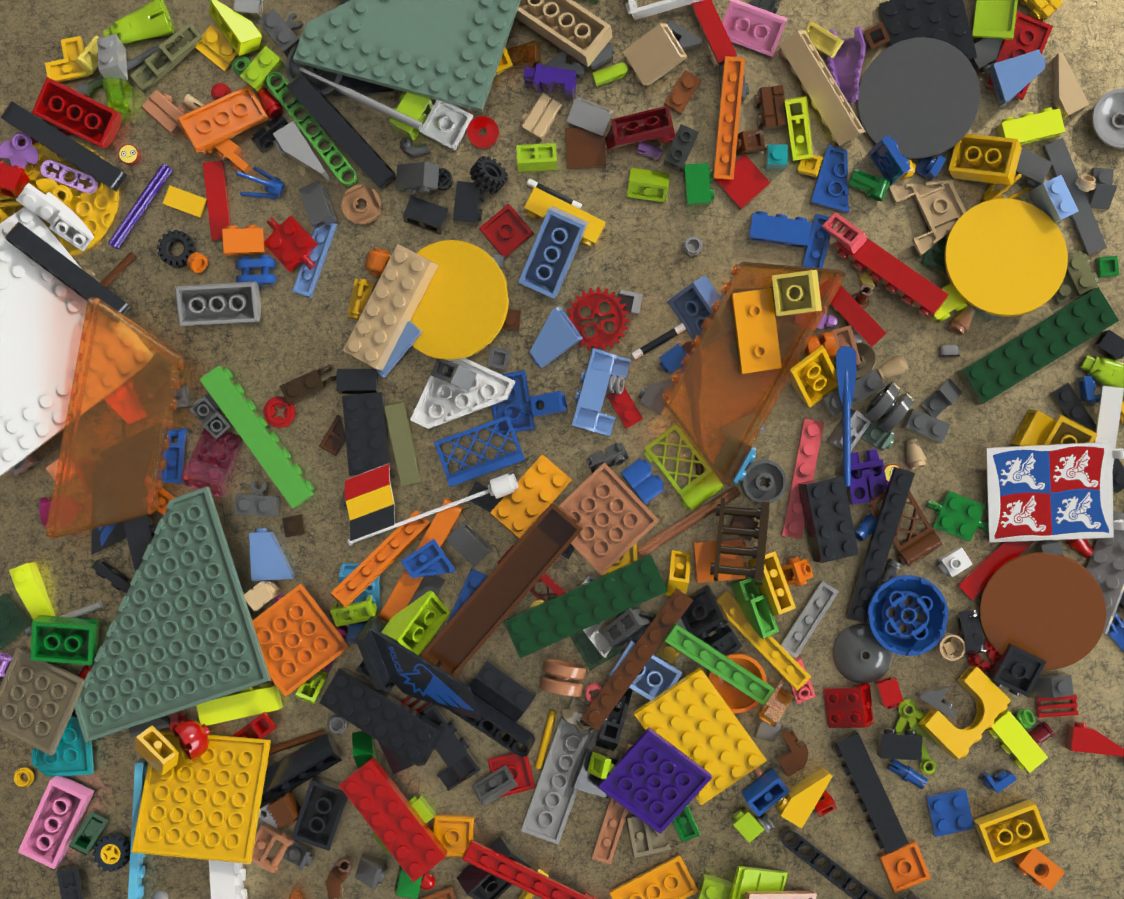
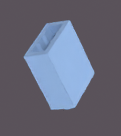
[1029,175,1079,223]

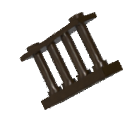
[710,498,770,585]

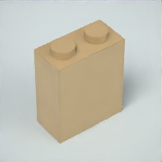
[623,23,688,85]

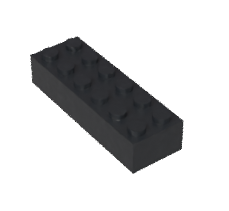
[319,668,445,766]

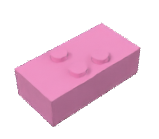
[18,776,94,869]

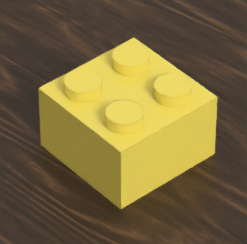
[772,270,822,316]

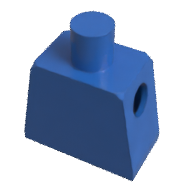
[520,391,568,417]

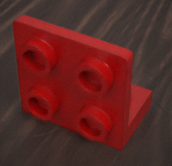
[824,684,874,728]

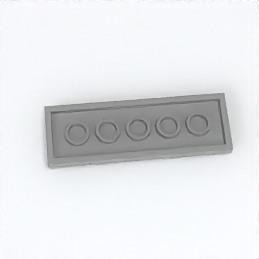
[1086,510,1124,635]
[521,717,599,845]

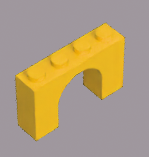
[918,666,1011,759]

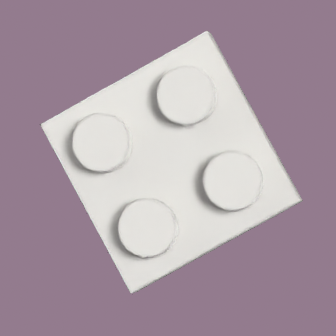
[420,100,473,151]

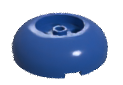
[867,575,949,656]

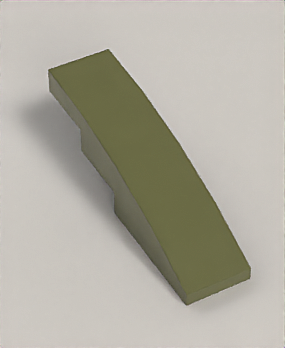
[130,22,203,93]
[384,401,421,486]

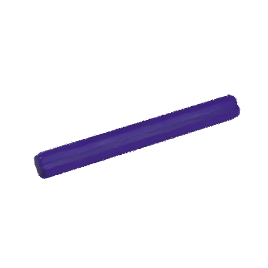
[108,164,172,249]

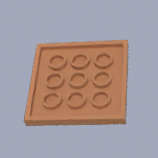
[559,462,659,576]

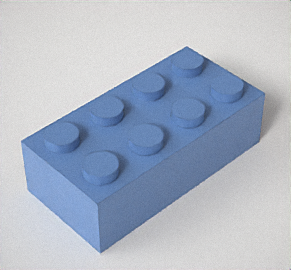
[518,206,589,299]

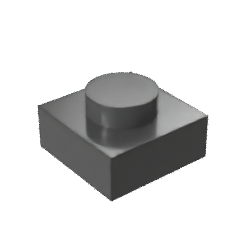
[487,346,511,371]

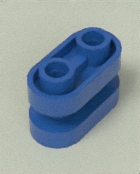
[235,255,276,285]

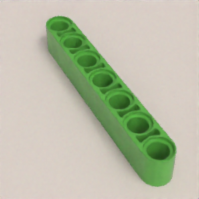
[266,72,358,188]

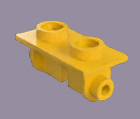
[347,278,374,320]

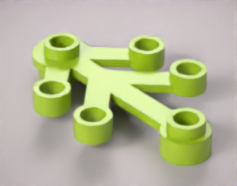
[894,699,940,774]

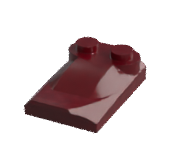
[605,105,675,151]

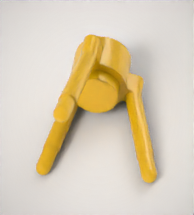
[981,174,1030,202]

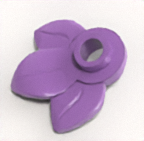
[0,132,39,169]

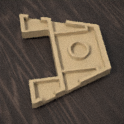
[888,180,966,257]

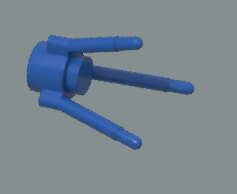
[236,166,284,200]

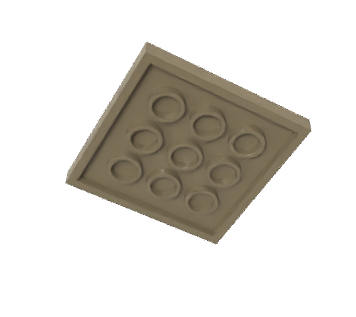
[0,648,85,755]

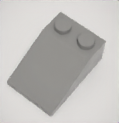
[273,121,331,181]

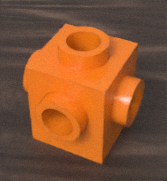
[781,556,814,587]

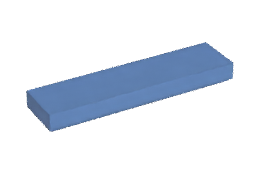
[292,223,338,299]

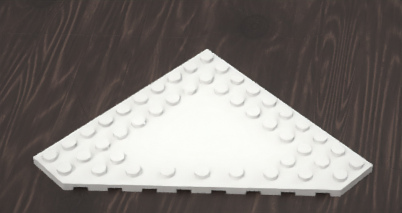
[0,207,154,476]

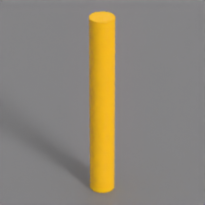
[535,709,557,770]

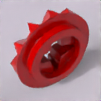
[263,396,296,428]
[967,640,1000,672]

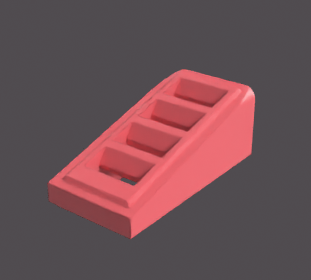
[822,212,867,254]

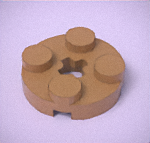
[341,184,381,225]

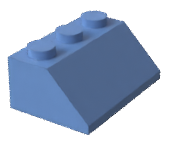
[668,275,735,350]

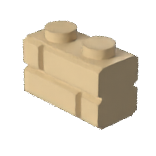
[520,93,562,142]
[244,580,280,611]

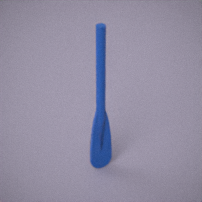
[836,346,857,486]

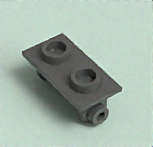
[586,443,628,474]

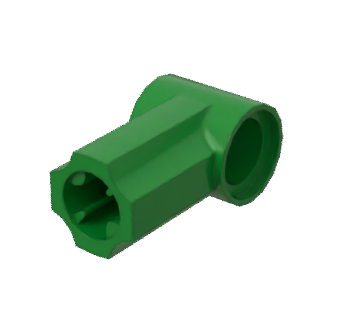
[848,168,890,201]

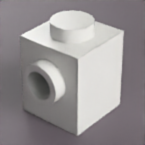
[937,547,973,577]

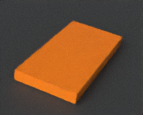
[177,85,268,153]

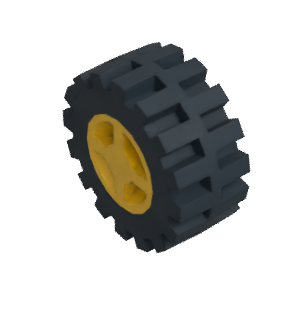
[93,833,131,872]

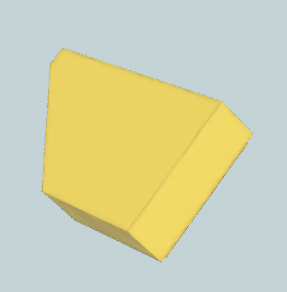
[75,35,99,75]

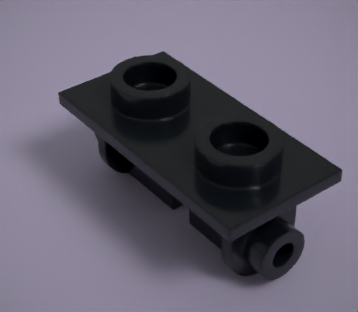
[251,115,289,153]

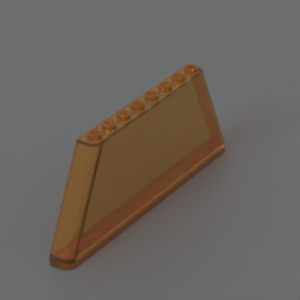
[662,262,846,486]
[46,297,185,538]

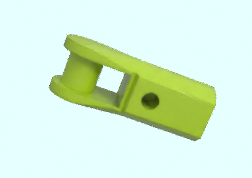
[592,62,628,87]

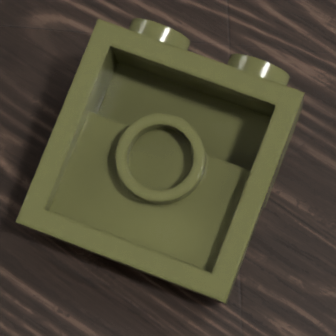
[1053,251,1099,305]

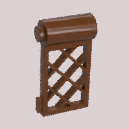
[868,490,943,567]

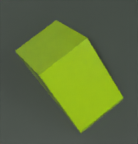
[295,670,329,704]

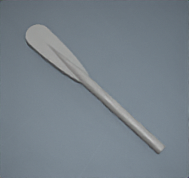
[299,67,423,130]

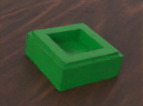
[1096,256,1119,278]

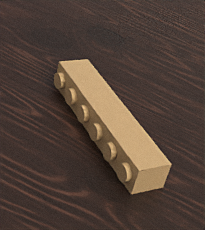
[779,30,865,146]

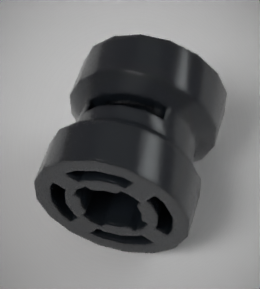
[438,168,453,191]

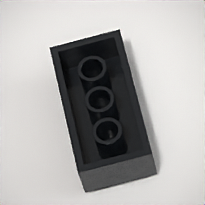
[342,392,392,476]
[798,475,859,563]

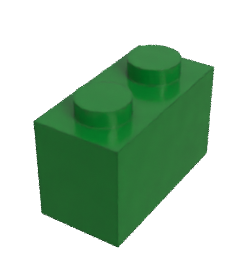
[683,163,714,207]

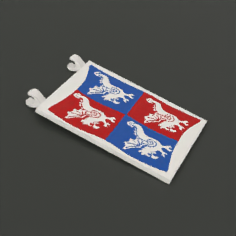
[986,442,1124,542]

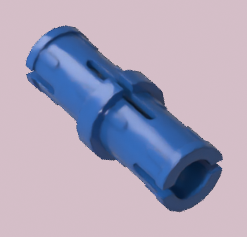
[887,759,928,790]

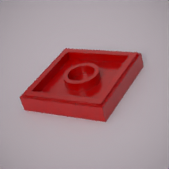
[714,153,771,210]
[479,203,534,259]
[487,752,536,798]

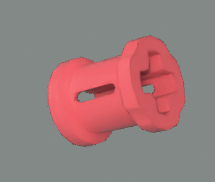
[585,683,602,703]

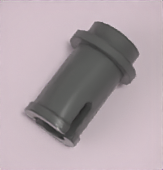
[880,558,901,582]

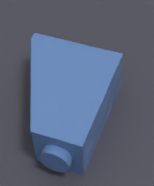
[988,50,1046,107]
[530,307,583,368]
[249,528,295,581]

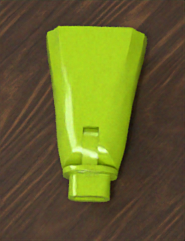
[103,0,175,44]
[1080,354,1124,399]

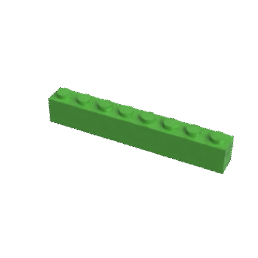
[199,365,315,509]

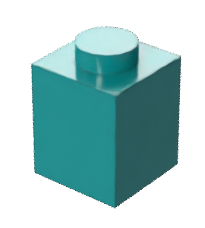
[764,144,788,169]

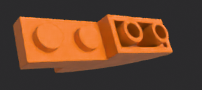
[178,124,252,174]

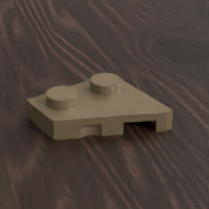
[626,815,671,858]

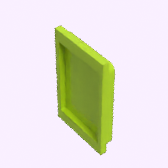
[972,0,1018,40]
[729,866,788,899]

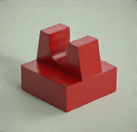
[814,790,837,818]

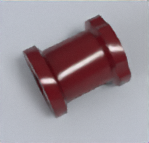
[1028,721,1055,747]

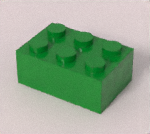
[30,615,100,665]

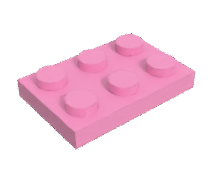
[722,0,787,57]

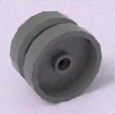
[864,381,915,433]
[740,460,787,503]

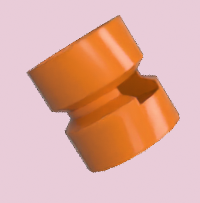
[803,331,837,358]

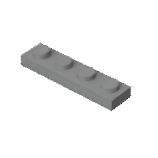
[780,580,839,658]

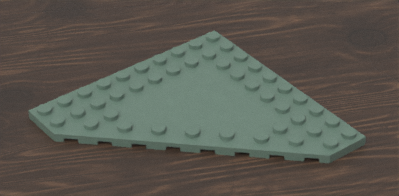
[293,0,521,112]
[74,487,271,743]

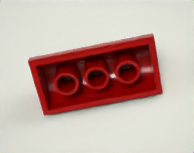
[31,77,122,149]

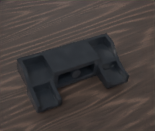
[419,704,481,791]

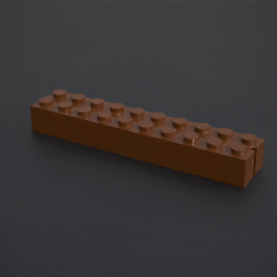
[420,501,584,677]

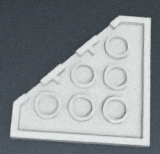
[410,358,515,429]

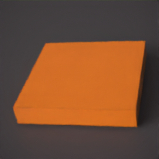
[878,840,931,893]

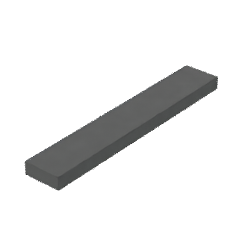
[1043,138,1107,255]

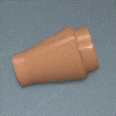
[949,305,976,336]

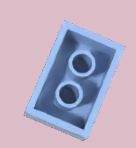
[609,639,682,701]

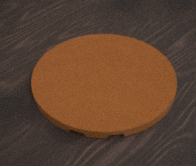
[980,552,1106,670]

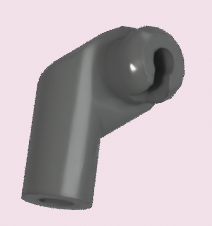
[400,138,429,157]

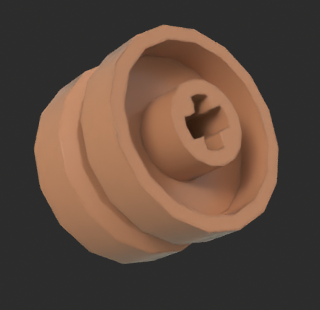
[539,659,587,697]

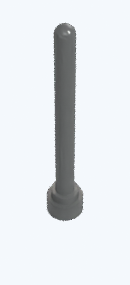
[75,45,160,97]

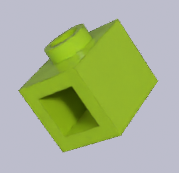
[731,808,764,843]

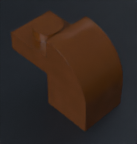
[775,727,808,777]

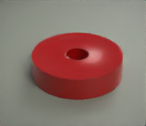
[467,116,499,149]

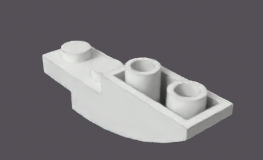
[16,183,94,251]

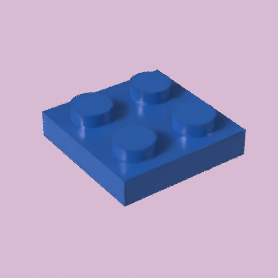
[925,788,974,837]

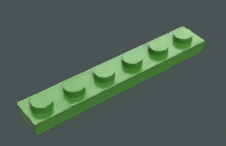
[664,623,775,706]

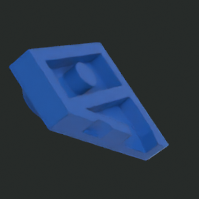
[401,539,456,578]

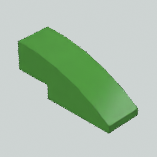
[730,576,779,639]

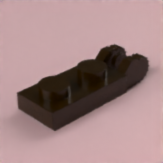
[280,364,336,405]

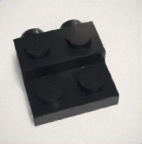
[681,585,730,641]
[988,643,1047,697]

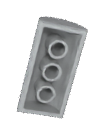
[175,282,261,326]

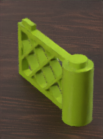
[644,424,724,511]

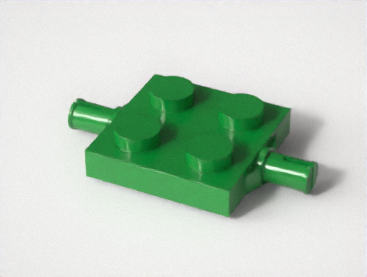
[926,490,989,542]

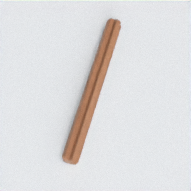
[637,486,741,557]

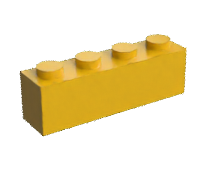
[524,187,606,247]

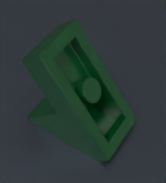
[69,811,109,856]

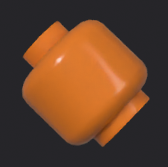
[364,248,391,278]

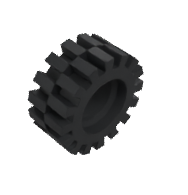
[469,156,508,194]
[157,230,196,268]

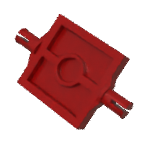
[264,215,319,272]

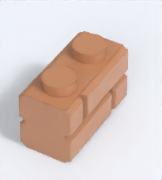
[141,90,188,137]

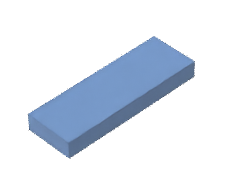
[372,321,423,377]

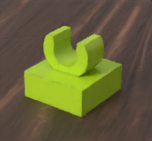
[587,752,614,779]

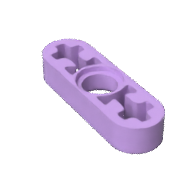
[41,160,98,194]

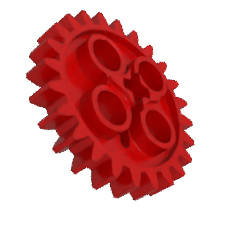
[567,287,630,351]

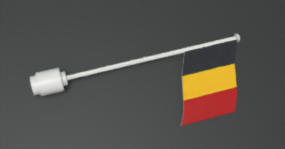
[345,463,519,546]

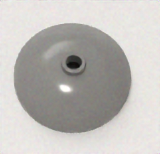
[1092,89,1124,149]

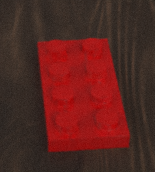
[985,11,1053,101]

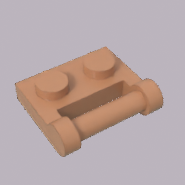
[252,822,295,873]

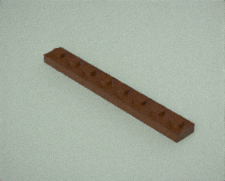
[580,588,693,731]

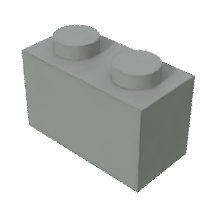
[97,34,128,85]

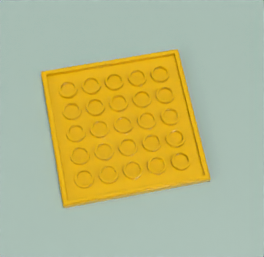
[131,731,271,864]

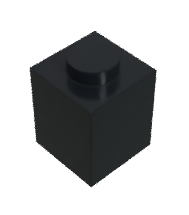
[1092,330,1124,360]

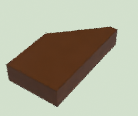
[319,415,346,456]

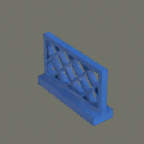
[434,415,525,487]

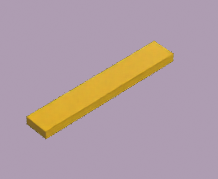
[716,590,811,691]

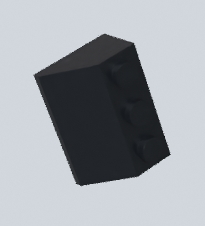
[469,659,536,722]
[457,837,531,899]

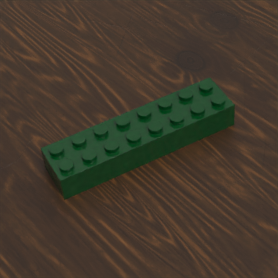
[956,287,1119,405]
[503,554,667,659]

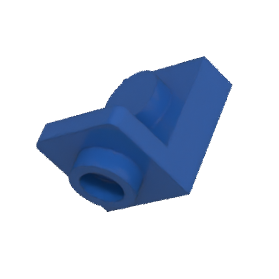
[915,155,946,180]
[1077,375,1101,404]
[981,770,1017,793]

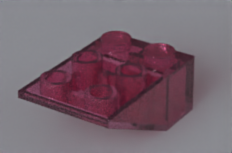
[183,427,243,497]

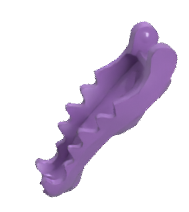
[826,26,866,104]

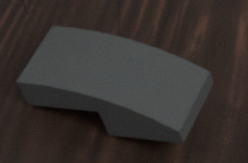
[189,396,231,439]

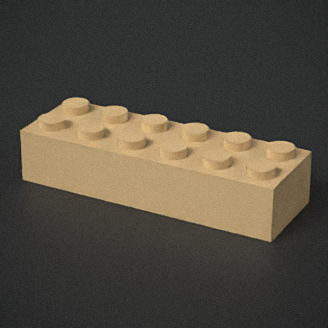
[515,0,613,67]
[343,244,439,371]

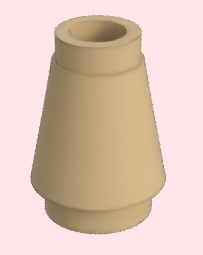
[877,355,909,379]
[905,439,927,469]

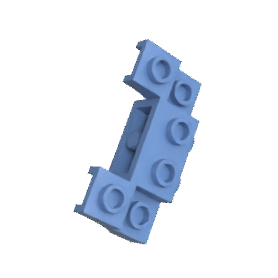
[572,348,631,436]

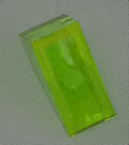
[103,78,134,115]

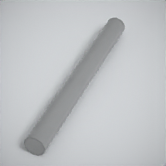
[25,601,103,636]

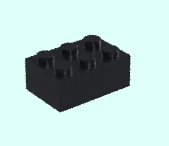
[291,776,349,851]

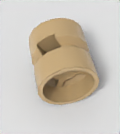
[933,632,966,661]

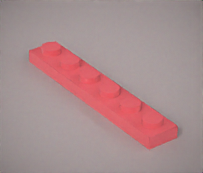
[781,419,824,539]

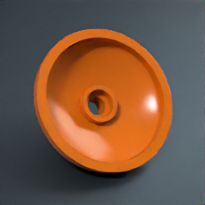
[708,654,767,713]

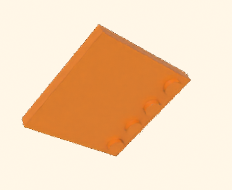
[252,583,350,697]

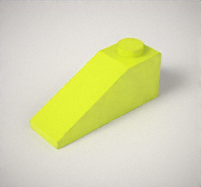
[209,0,262,56]
[785,96,813,161]
[9,562,55,620]

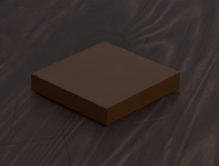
[565,127,606,169]

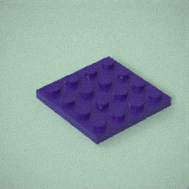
[598,727,712,834]

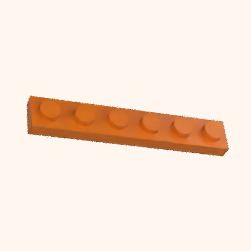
[713,56,745,180]
[331,510,431,608]

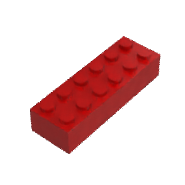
[339,756,448,882]

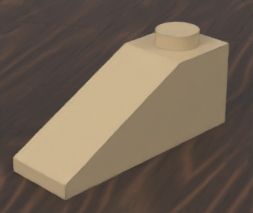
[1052,52,1090,120]

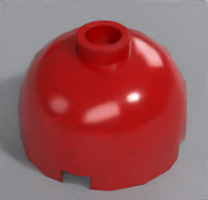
[172,719,210,761]

